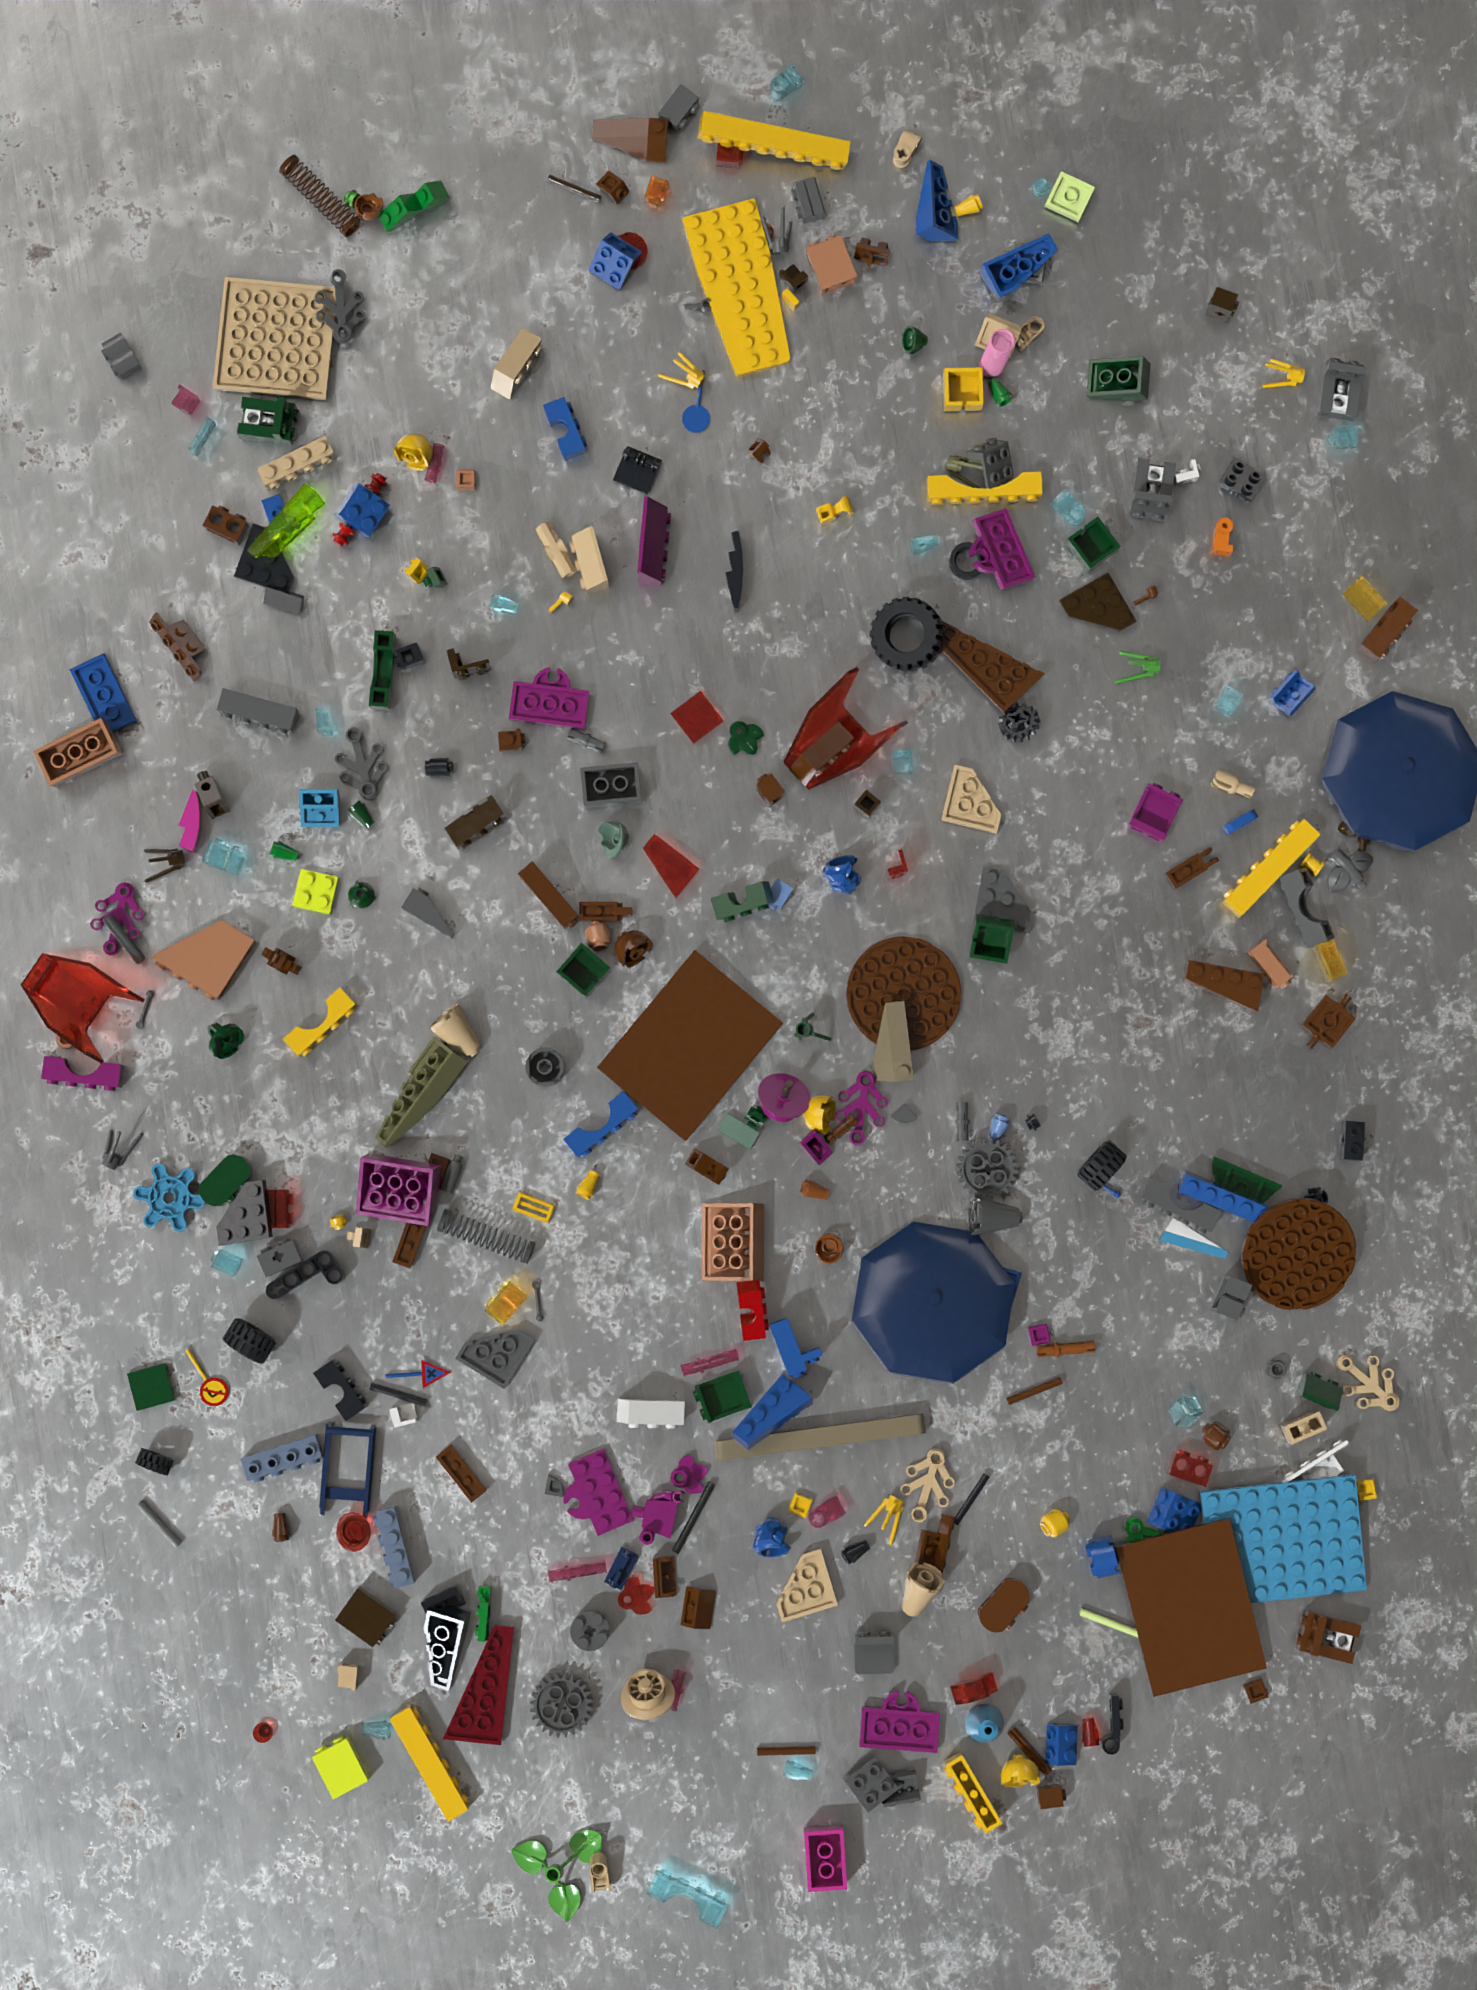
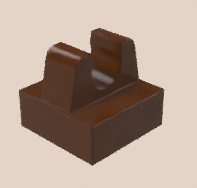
[745,438,771,463]

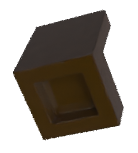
[779,264,808,293]

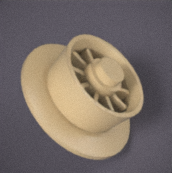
[620,1669,675,1720]

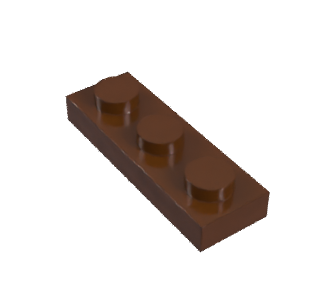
[436,1445,487,1503]

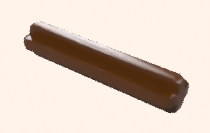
[1007,1727,1052,1776]

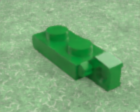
[475,1586,492,1642]

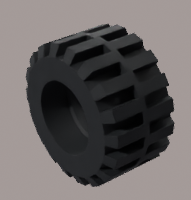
[1077,1140,1127,1191]
[222,1318,276,1364]

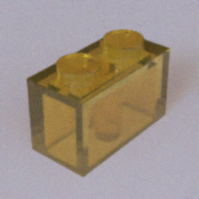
[1311,939,1347,983]
[485,1281,528,1326]

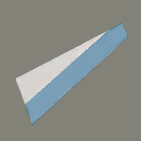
[1159,1218,1229,1259]

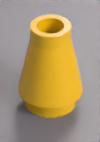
[954,194,983,217]
[576,1170,600,1200]

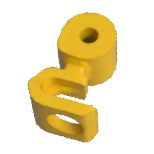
[816,496,854,524]

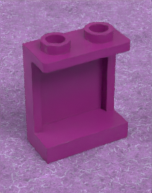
[1127,783,1183,843]

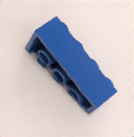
[733,1374,813,1450]

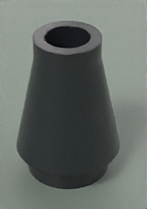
[840,1539,870,1565]

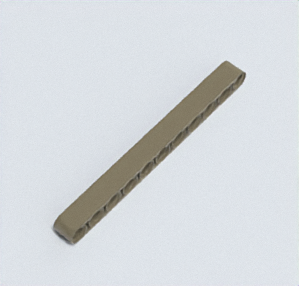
[714,1413,926,1461]

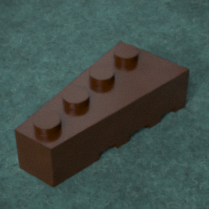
[1182,960,1265,1013]

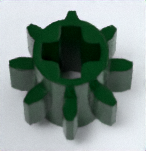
[744,1105,768,1129]

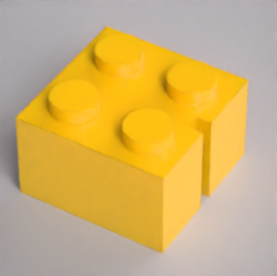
[943,367,983,411]

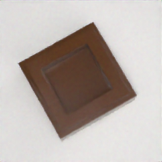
[1243,1678,1269,1704]

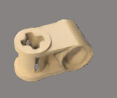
[893,129,922,168]
[1016,316,1045,352]
[590,1853,612,1893]

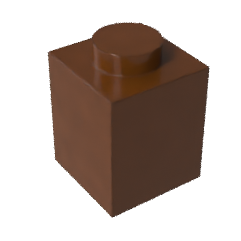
[1036,1784,1066,1809]

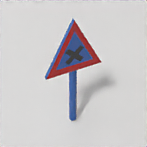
[385,1360,451,1388]

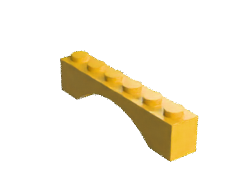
[926,472,1042,505]

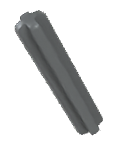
[103,914,145,964]

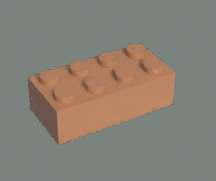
[33,718,123,787]

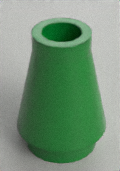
[988,377,1012,407]
[269,841,299,862]

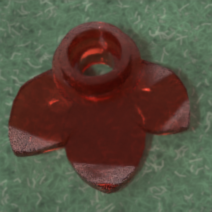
[618,1576,655,1615]

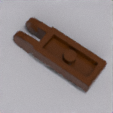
[1165,847,1219,889]

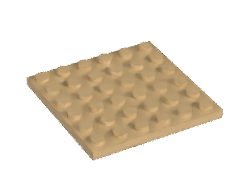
[212,277,336,400]

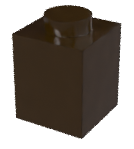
[853,790,881,819]

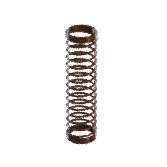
[279,155,361,237]

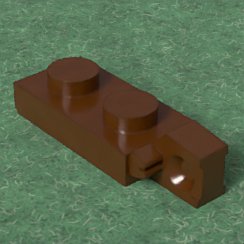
[579,902,633,922]

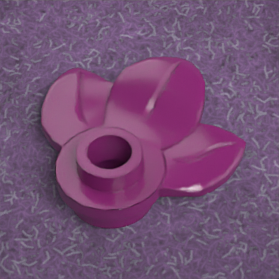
[670,1455,708,1494]

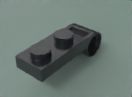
[1100,1693,1124,1755]

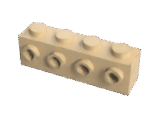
[257,436,336,491]

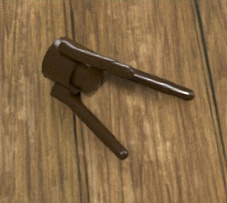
[144,848,185,883]

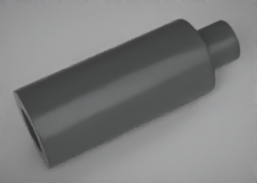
[439,1154,463,1193]

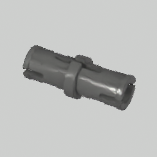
[566,728,606,754]
[955,1102,970,1141]

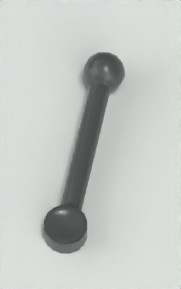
[136,990,154,1029]
[532,1281,543,1322]

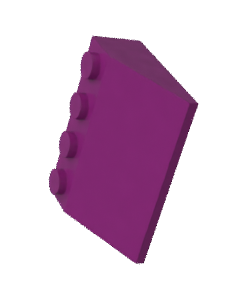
[637,496,671,586]
[356,1153,441,1226]

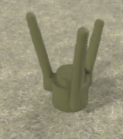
[946,455,983,488]

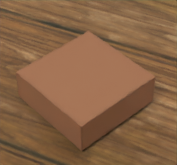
[456,470,476,490]

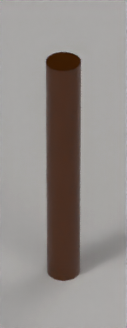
[1006,1377,1063,1405]
[757,1746,816,1756]

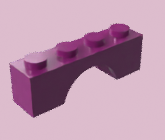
[41,1056,124,1091]

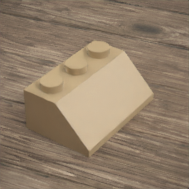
[569,526,609,594]

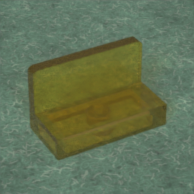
[1342,576,1387,621]

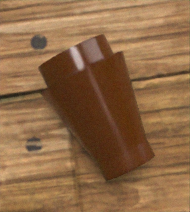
[271,1513,291,1542]

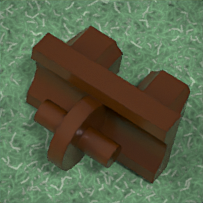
[854,237,890,269]

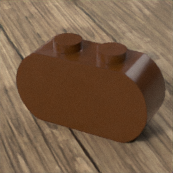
[978,1578,1030,1633]

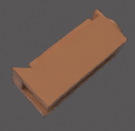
[1247,938,1294,989]

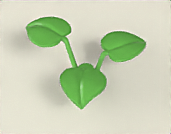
[511,1830,602,1922]

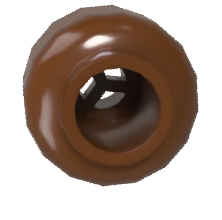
[1201,1421,1232,1450]

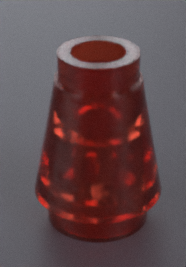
[1082,1718,1101,1747]

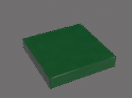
[127,1363,175,1411]

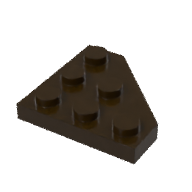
[1058,573,1137,632]

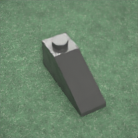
[401,888,454,939]

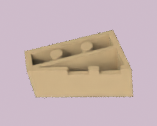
[490,328,542,399]

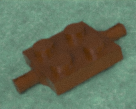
[1301,994,1356,1050]

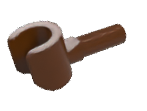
[1133,586,1158,606]

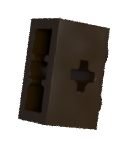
[1205,287,1239,322]

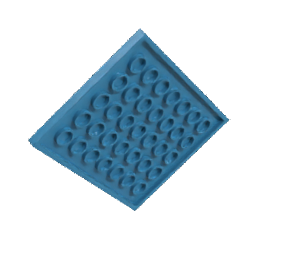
[1200,1474,1367,1603]

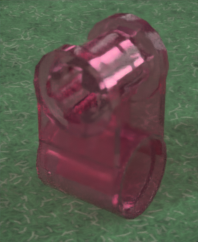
[808,1496,846,1528]

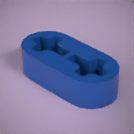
[1223,809,1259,835]

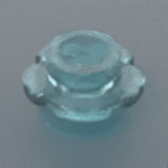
[1032,178,1050,196]

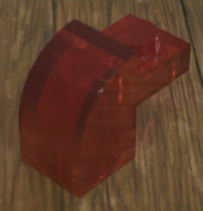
[950,1672,998,1705]

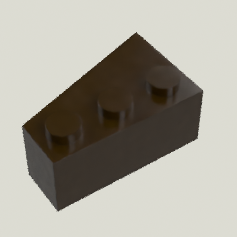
[444,795,506,850]

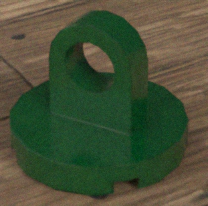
[208,1022,244,1059]

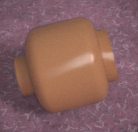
[585,921,612,951]

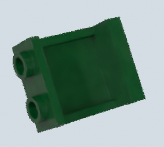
[693,1370,752,1423]

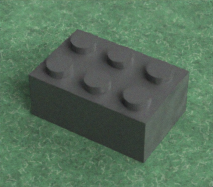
[580,762,642,809]

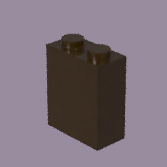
[335,1586,397,1647]

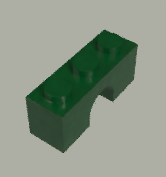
[711,881,775,923]

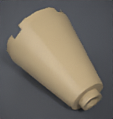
[429,1004,480,1057]
[902,1562,945,1616]

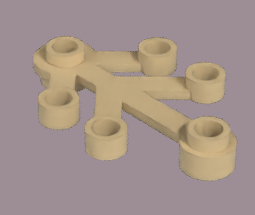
[1337,1355,1399,1411]
[900,1448,955,1522]

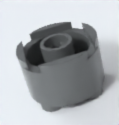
[525,1047,565,1087]
[570,1610,610,1651]

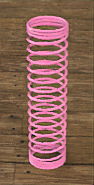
[979,329,1015,379]

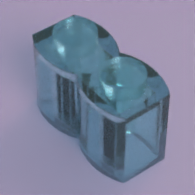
[202,838,247,876]

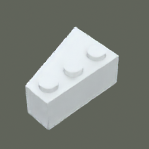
[617,1398,685,1428]

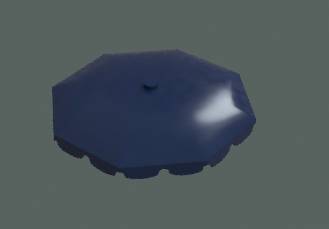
[1321,691,1477,851]
[852,1221,1015,1384]

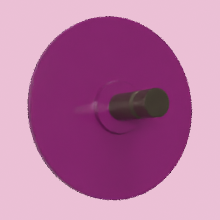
[758,1073,811,1122]

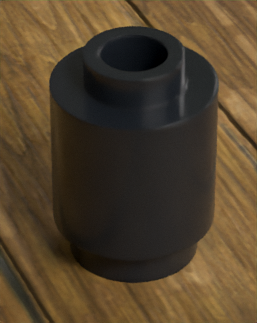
[425,758,453,778]

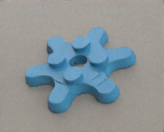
[133,1163,205,1232]

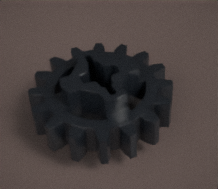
[998,703,1040,743]

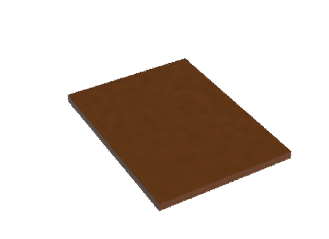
[597,950,783,1142]
[1115,1517,1267,1697]

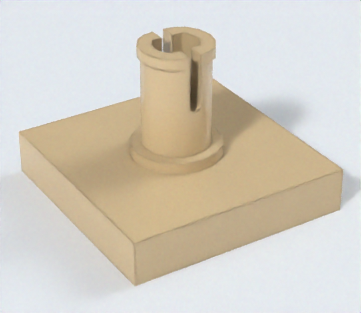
[975,313,1022,360]

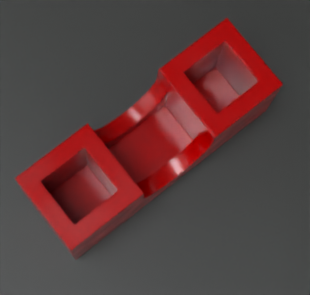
[736,1279,769,1341]

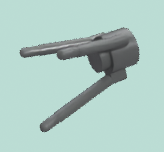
[761,207,792,255]
[101,1130,143,1170]

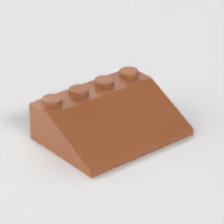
[702,1203,764,1281]

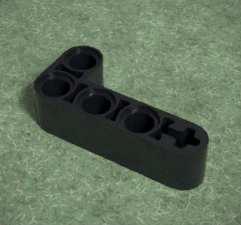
[266,1251,345,1299]

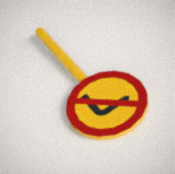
[185,1349,229,1406]

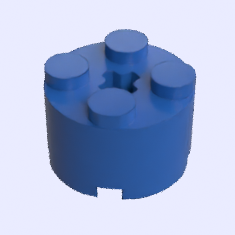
[1085,1535,1121,1579]

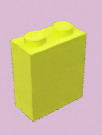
[312,1736,370,1799]

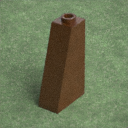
[518,861,579,929]

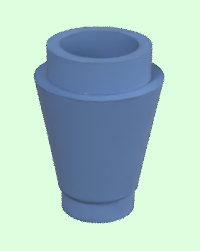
[988,1113,1010,1142]

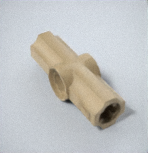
[535,521,577,579]

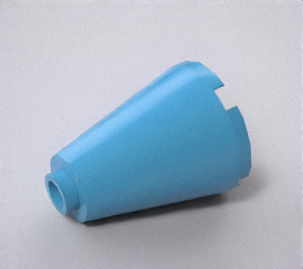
[965,1704,1004,1744]

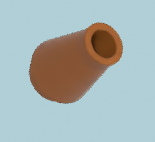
[800,1179,830,1200]

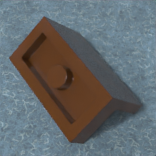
[680,1586,716,1629]

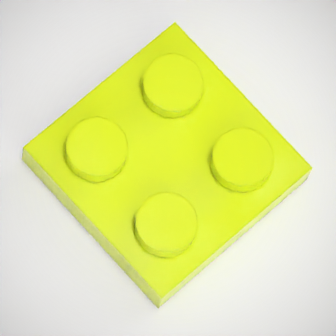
[292,869,339,915]

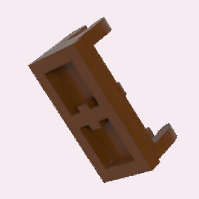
[653,1556,677,1598]

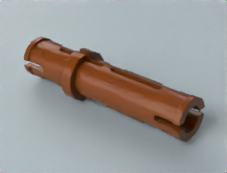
[1036,1340,1096,1358]

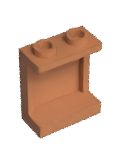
[805,235,857,295]

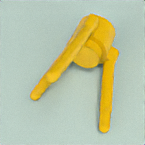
[658,352,706,390]
[1262,358,1305,388]
[864,1495,904,1545]

